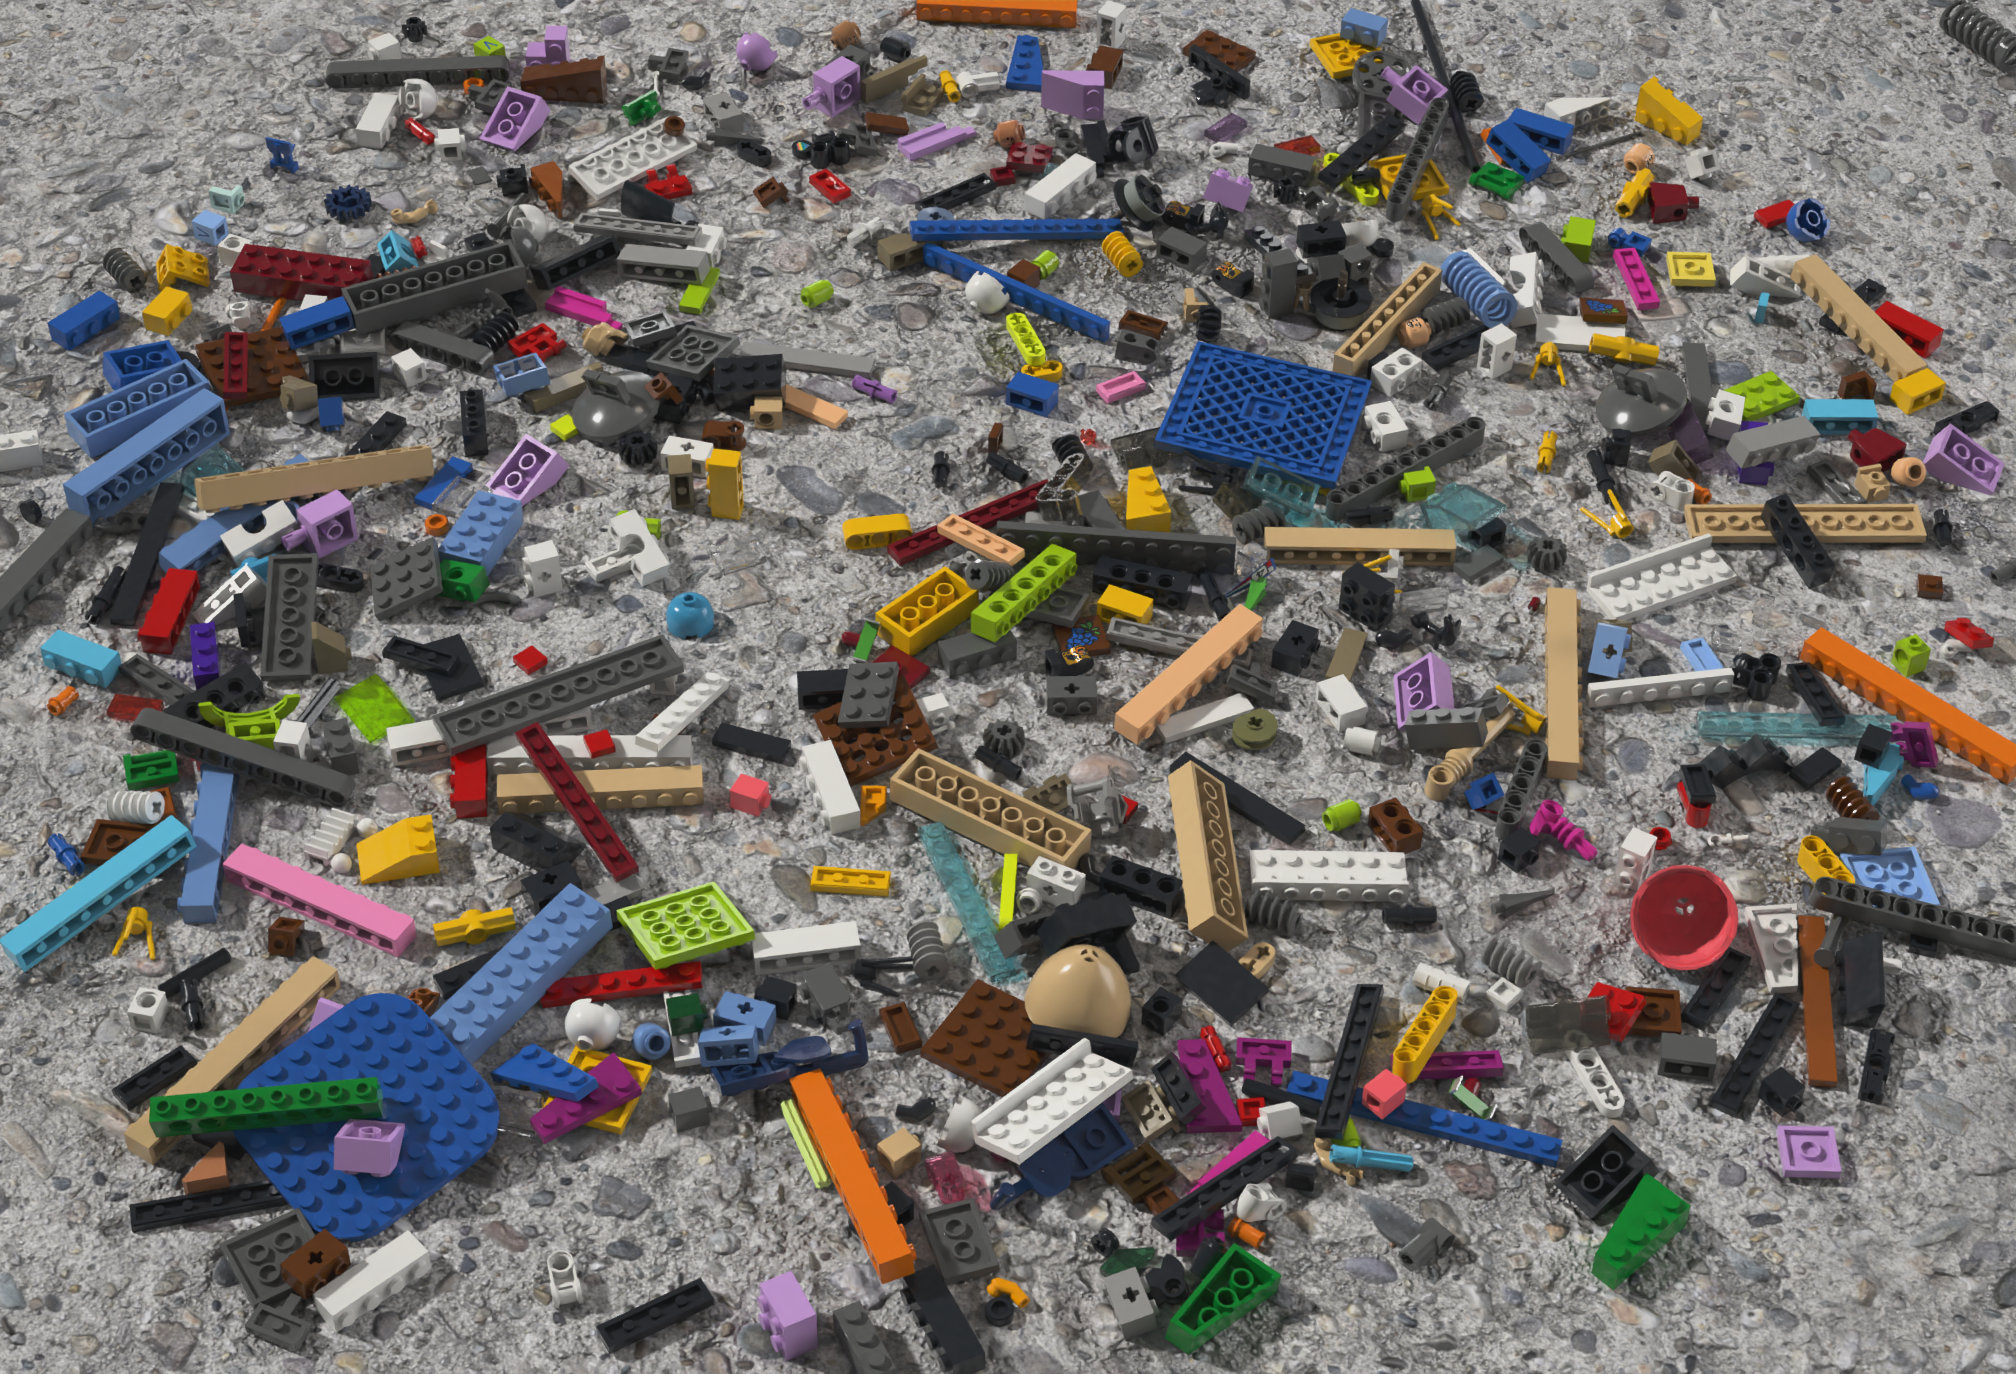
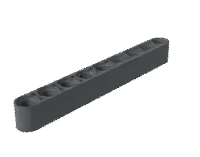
[326,55,510,89]
[1385,97,1449,222]
[1325,417,1486,521]
[130,708,355,808]
[1809,877,2016,961]

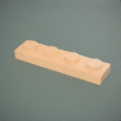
[937,514,1025,566]

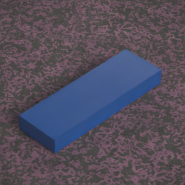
[414,456,473,511]

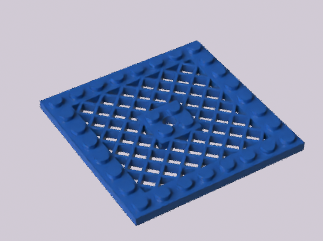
[1154,341,1372,489]

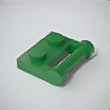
[1469,162,1525,200]
[123,750,180,791]

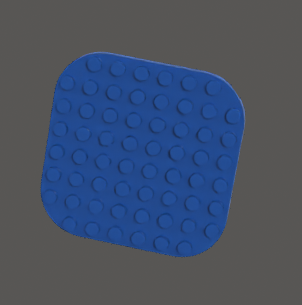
[233,993,500,1242]

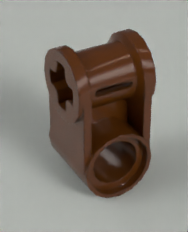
[701,420,746,451]

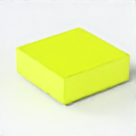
[550,414,579,441]

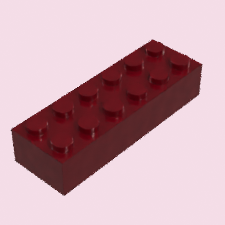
[230,244,374,301]

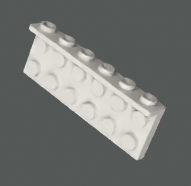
[568,116,697,201]
[1586,533,1737,621]
[1249,850,1410,902]
[971,1038,1133,1165]

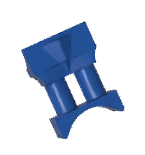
[265,137,299,174]

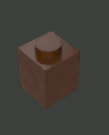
[1007,259,1040,288]

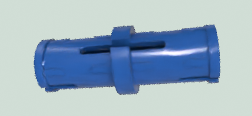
[48,833,85,876]

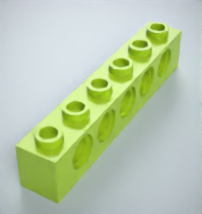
[971,543,1077,642]

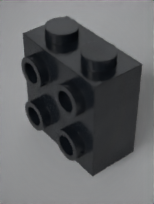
[1338,562,1395,631]

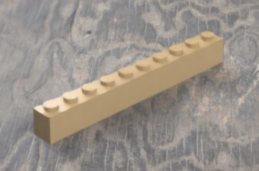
[194,444,434,513]
[1545,587,1583,780]
[124,956,341,1165]

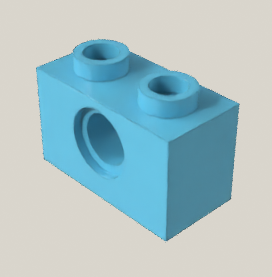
[377,230,419,274]

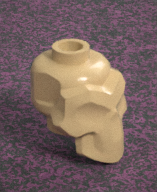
[581,322,629,356]

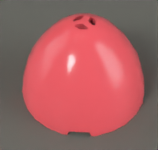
[1630,865,1738,970]

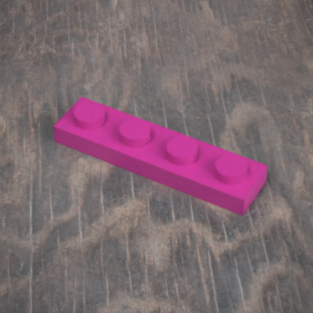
[1613,248,1660,310]

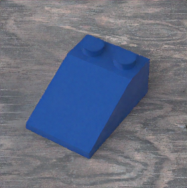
[103,340,182,391]

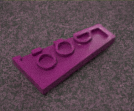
[1177,1039,1242,1134]
[530,1052,642,1144]

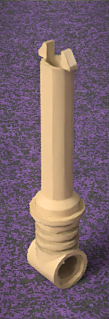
[1424,702,1516,801]

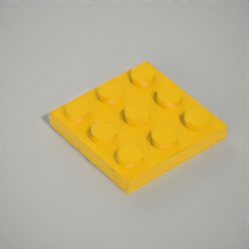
[1309,33,1383,79]
[1367,154,1449,201]
[543,1046,653,1135]

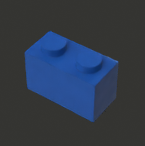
[1006,371,1059,418]

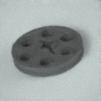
[1352,51,1412,96]

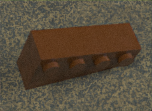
[520,55,607,104]

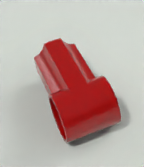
[1677,781,1712,828]

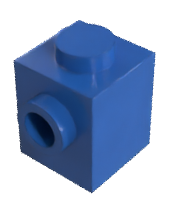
[318,397,345,432]

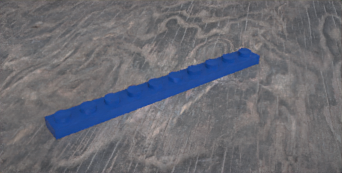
[909,218,1124,241]
[923,242,1110,343]
[1287,1071,1563,1168]

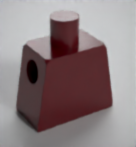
[1647,182,1699,224]
[1847,428,1907,473]

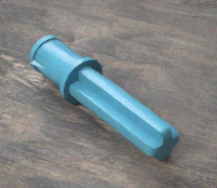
[1329,1144,1413,1172]

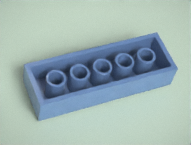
[64,359,211,458]

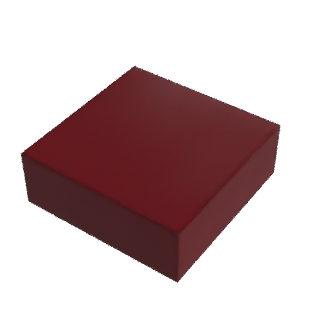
[990,166,1016,187]

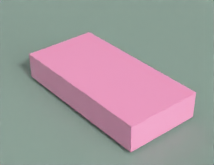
[1096,371,1146,404]

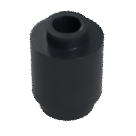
[880,36,911,62]
[1189,1236,1228,1280]

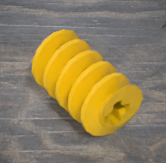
[1102,231,1144,277]

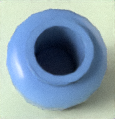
[631,1023,671,1060]

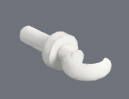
[1708,833,1749,847]

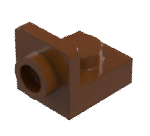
[753,176,790,208]
[1838,370,1877,400]
[644,372,684,405]
[268,917,305,956]

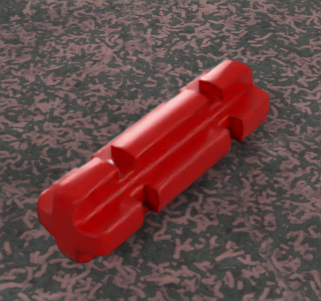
[404,117,435,145]
[410,236,428,259]
[1200,1025,1232,1073]

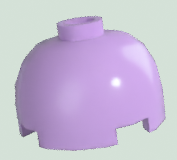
[736,32,778,71]

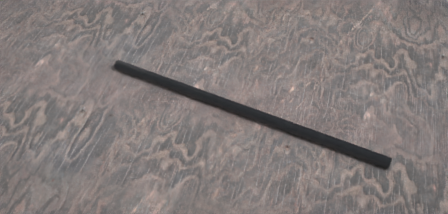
[1411,0,1481,173]

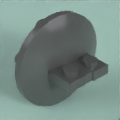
[1596,364,1687,439]
[572,369,661,444]

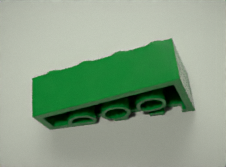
[1591,1172,1691,1290]
[1165,1243,1282,1355]

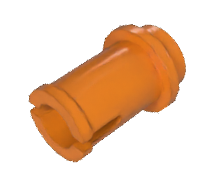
[1688,479,1712,504]
[47,686,79,716]
[1227,1217,1265,1249]

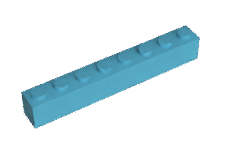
[0,815,197,973]

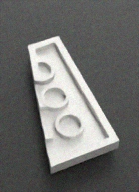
[1744,903,1798,994]

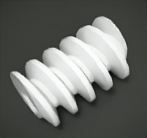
[106,790,165,824]

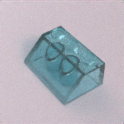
[1241,456,1320,519]

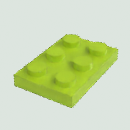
[1723,371,1800,421]

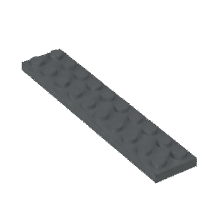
[997,521,1237,575]
[432,634,684,755]

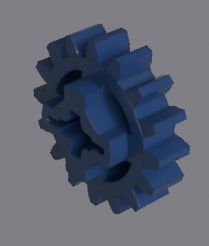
[324,185,372,221]

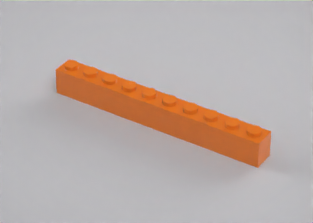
[1800,627,2016,785]
[789,1068,917,1284]

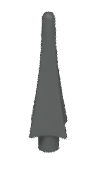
[706,127,764,147]
[1491,889,1555,919]

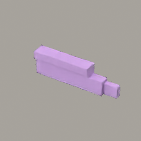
[898,122,976,161]

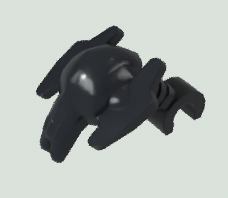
[1185,202,1229,240]
[1410,611,1462,650]

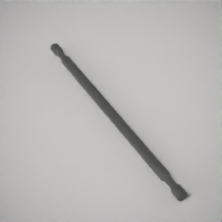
[1556,131,1642,160]

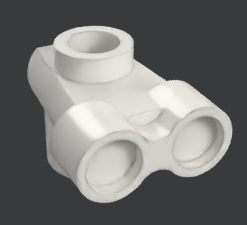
[225,301,253,329]

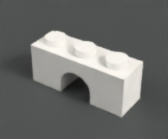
[220,500,299,567]
[608,509,670,587]

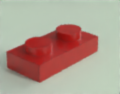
[809,169,851,203]
[1944,618,1994,649]

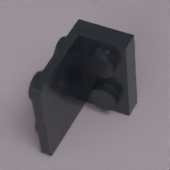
[233,592,265,648]

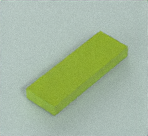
[679,267,720,315]

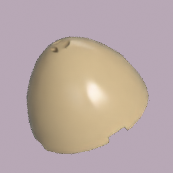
[1024,944,1131,1038]

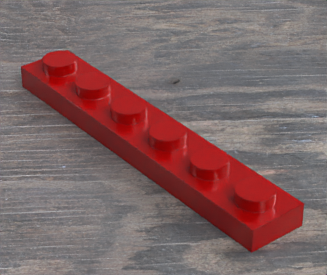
[541,961,703,1008]

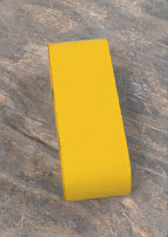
[842,514,913,550]
[1797,835,1855,901]

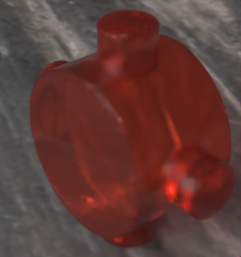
[1080,429,1097,445]

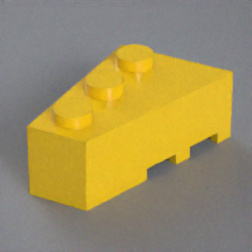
[1635,76,1703,145]
[1126,466,1171,532]

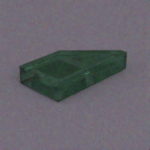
[1100,1247,1155,1277]

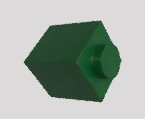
[666,993,708,1036]

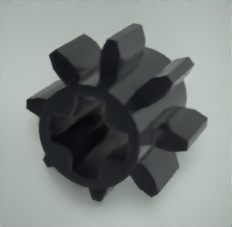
[402,17,428,42]
[1273,177,1299,204]

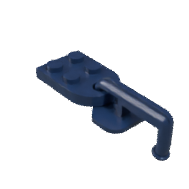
[710,1019,869,1096]
[990,1102,1135,1210]

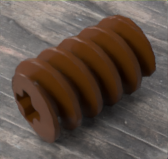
[1826,776,1880,820]

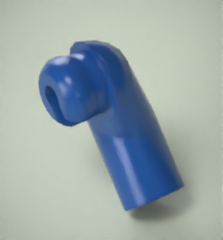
[1900,774,1939,800]

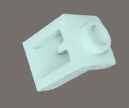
[208,185,245,214]

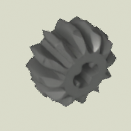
[1527,534,1567,573]
[983,718,1025,760]

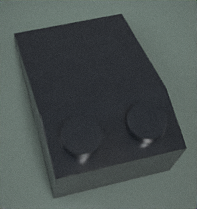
[1553,1125,1659,1221]

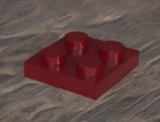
[1006,142,1053,173]

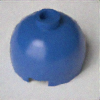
[1786,198,1830,242]

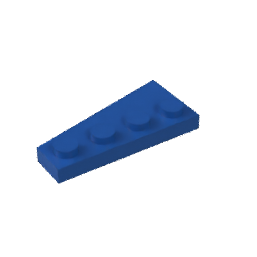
[1006,35,1043,92]
[490,1043,599,1102]

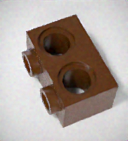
[1367,797,1424,854]

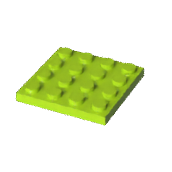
[616,881,755,970]

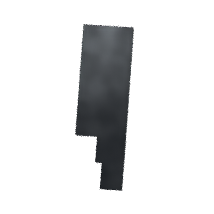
[1080,120,1112,178]

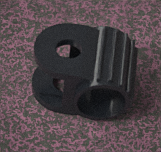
[1105,115,1159,163]

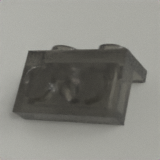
[1213,482,1262,521]

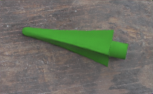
[1245,577,1267,611]

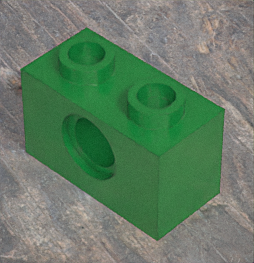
[437,559,490,603]

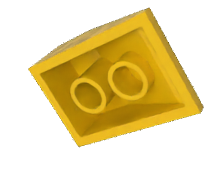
[356,814,440,885]

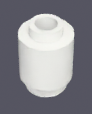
[1343,726,1382,756]

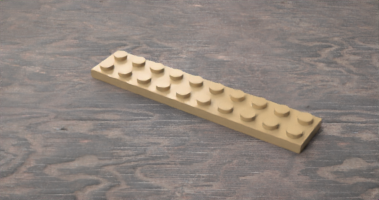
[1683,504,1927,543]

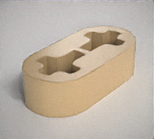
[1238,942,1275,979]

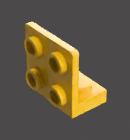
[156,244,210,291]

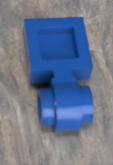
[1608,228,1652,257]

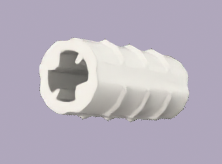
[1412,962,1471,1004]

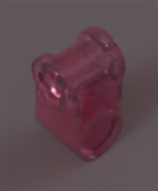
[924,1151,965,1205]

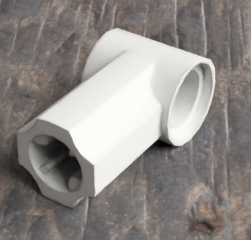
[956,72,1000,98]

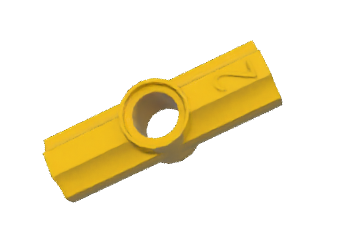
[1615,168,1655,218]
[1589,333,1659,366]
[433,907,516,947]

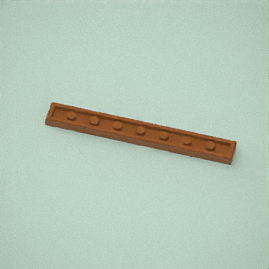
[1797,915,1838,1088]

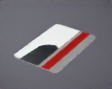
[1470,801,1502,817]

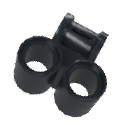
[810,130,850,169]
[1729,653,1781,701]

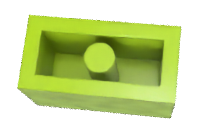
[1561,216,1596,263]

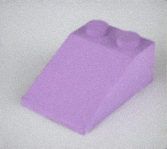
[1041,70,1104,120]
[479,87,551,151]
[1923,423,2005,495]
[484,434,569,506]

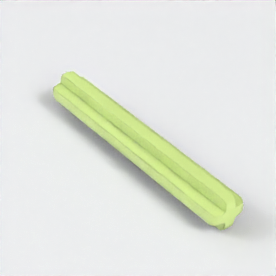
[781,1098,830,1189]

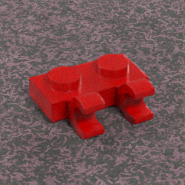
[645,164,692,200]

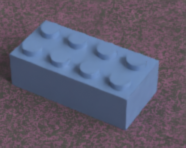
[438,490,524,576]

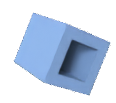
[192,210,229,246]

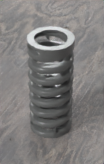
[1939,0,2016,72]

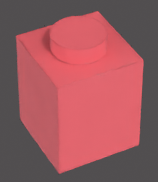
[730,773,771,817]
[1362,1069,1407,1119]

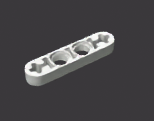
[1562,1029,1625,1118]

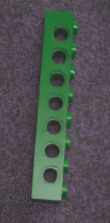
[149,1077,383,1138]

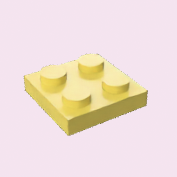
[1666,252,1716,287]

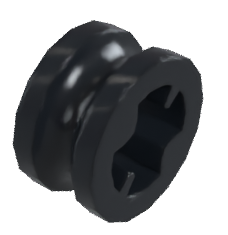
[1091,1228,1120,1257]

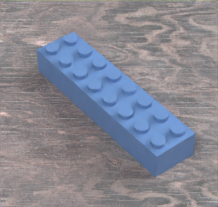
[63,388,230,529]
[430,883,613,1065]

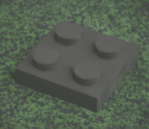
[623,310,677,347]

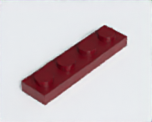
[224,332,248,399]

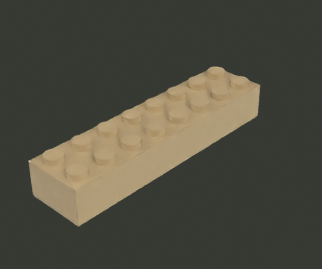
[890,748,1092,870]
[1168,760,1248,952]

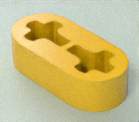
[1021,360,1063,382]

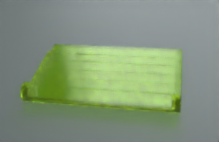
[334,674,415,743]

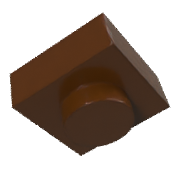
[1916,574,1943,600]

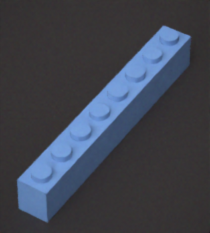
[159,454,310,573]
[177,763,240,923]

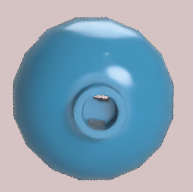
[666,592,715,639]

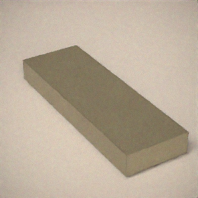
[1325,628,1368,682]

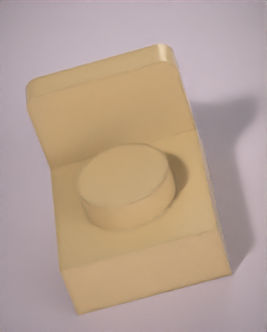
[1183,288,1209,322]

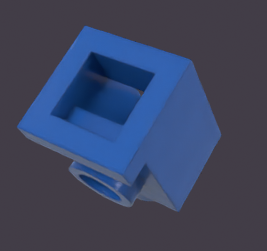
[1463,772,1505,810]

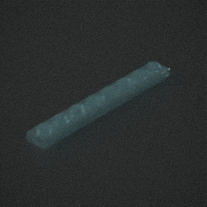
[1696,711,1897,740]
[917,821,1016,983]

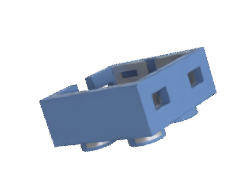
[493,353,551,397]

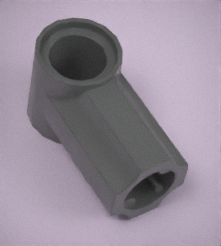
[1398,1218,1455,1271]

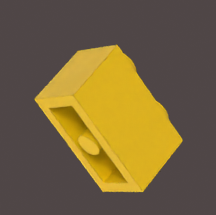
[142,286,193,336]
[1889,368,1946,415]
[1097,584,1153,625]

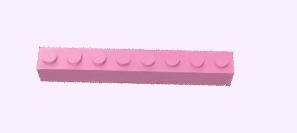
[223,844,417,958]

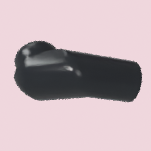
[895,1097,936,1122]

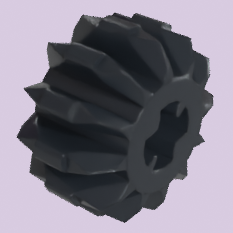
[1196,305,1222,343]
[619,430,658,467]

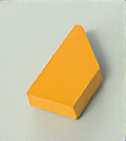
[860,786,887,826]

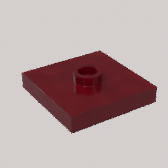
[872,645,930,689]

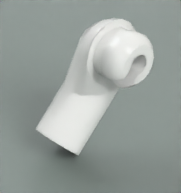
[1209,142,1238,158]
[287,407,319,425]
[1940,639,1972,659]

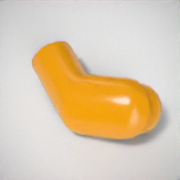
[987,1277,1030,1308]

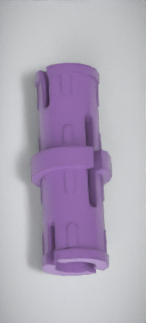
[852,375,898,404]

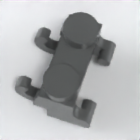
[1298,185,1339,223]

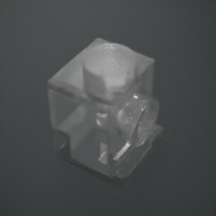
[1236,540,1267,579]

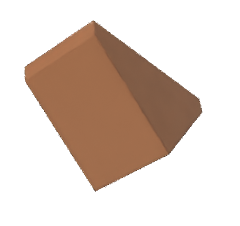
[182,1141,230,1195]

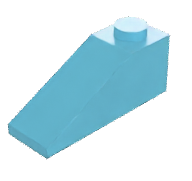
[1863,744,1904,806]

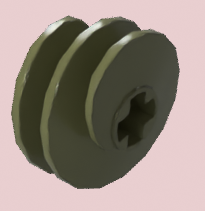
[1232,708,1278,751]

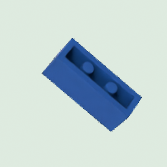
[1508,108,1574,155]
[1486,119,1552,183]
[48,290,121,351]
[279,296,355,350]

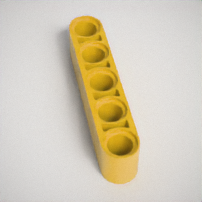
[1392,986,1458,1084]

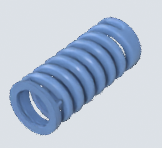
[1440,251,1518,328]

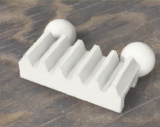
[304,808,378,874]

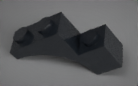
[1698,734,1794,790]

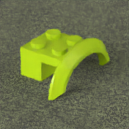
[198,694,300,750]

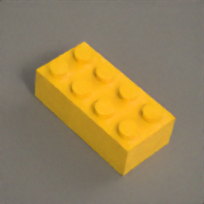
[875,566,979,656]

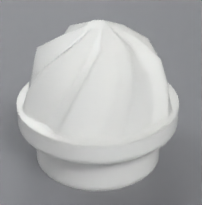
[1017,887,1043,914]

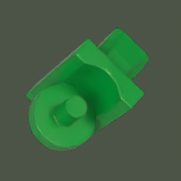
[622,90,662,125]

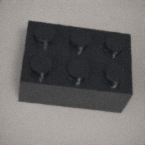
[713,354,787,411]
[1037,893,1137,958]

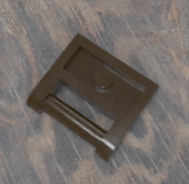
[1101,1142,1176,1206]

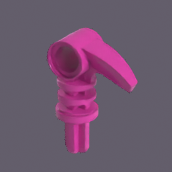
[1530,800,1598,861]

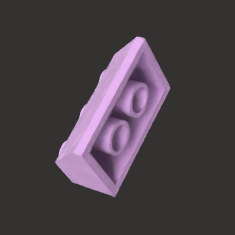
[1393,652,1455,731]

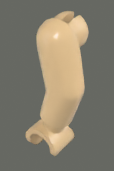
[391,199,438,224]
[1314,1137,1363,1186]

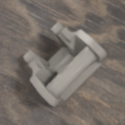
[1067,776,1128,838]

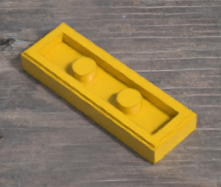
[810,866,891,897]

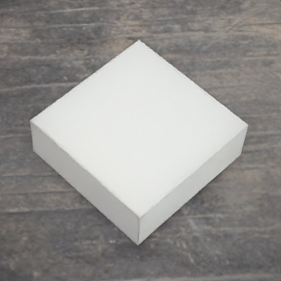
[1485,977,1524,1012]

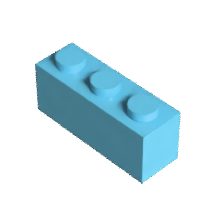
[1802,399,1878,435]
[40,630,122,688]

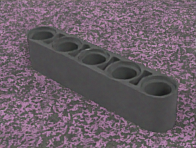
[1519,221,1594,295]
[389,321,495,375]
[1495,739,1547,840]

